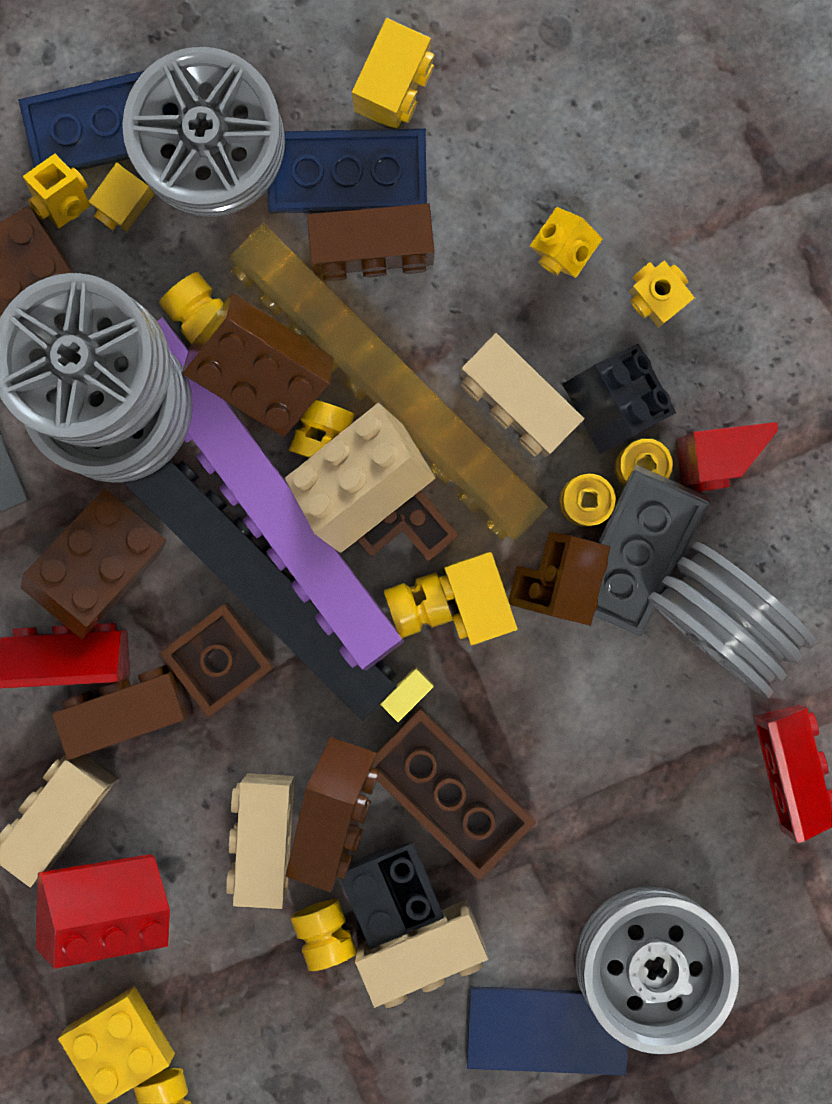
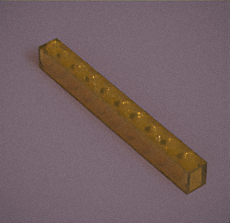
[229,223,548,541]

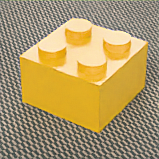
[352,18,435,129]
[439,552,518,646]
[58,986,175,1104]

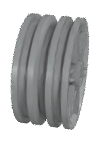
[123,47,285,217]
[0,273,171,447]
[24,318,193,483]
[647,541,817,699]
[575,886,739,1054]

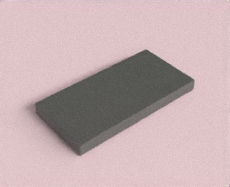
[594,464,710,636]

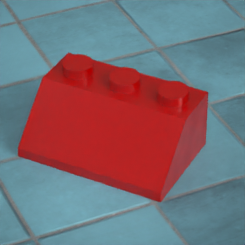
[676,422,778,492]
[0,623,130,689]
[753,705,832,843]
[35,854,170,969]

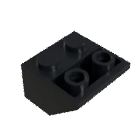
[562,343,676,454]
[340,842,445,949]

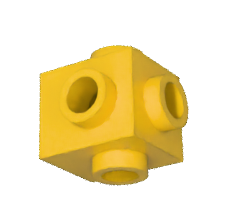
[23,154,91,229]
[530,207,603,278]
[629,260,695,328]

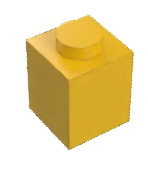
[88,163,154,232]

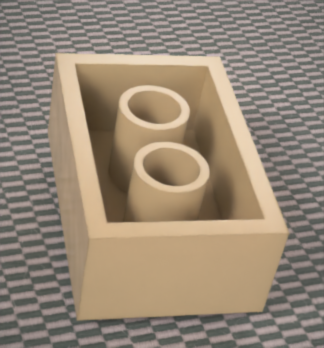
[460,333,585,458]
[285,402,435,553]
[0,755,118,888]
[227,773,295,909]
[355,899,488,1008]

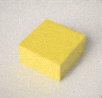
[380,666,434,722]

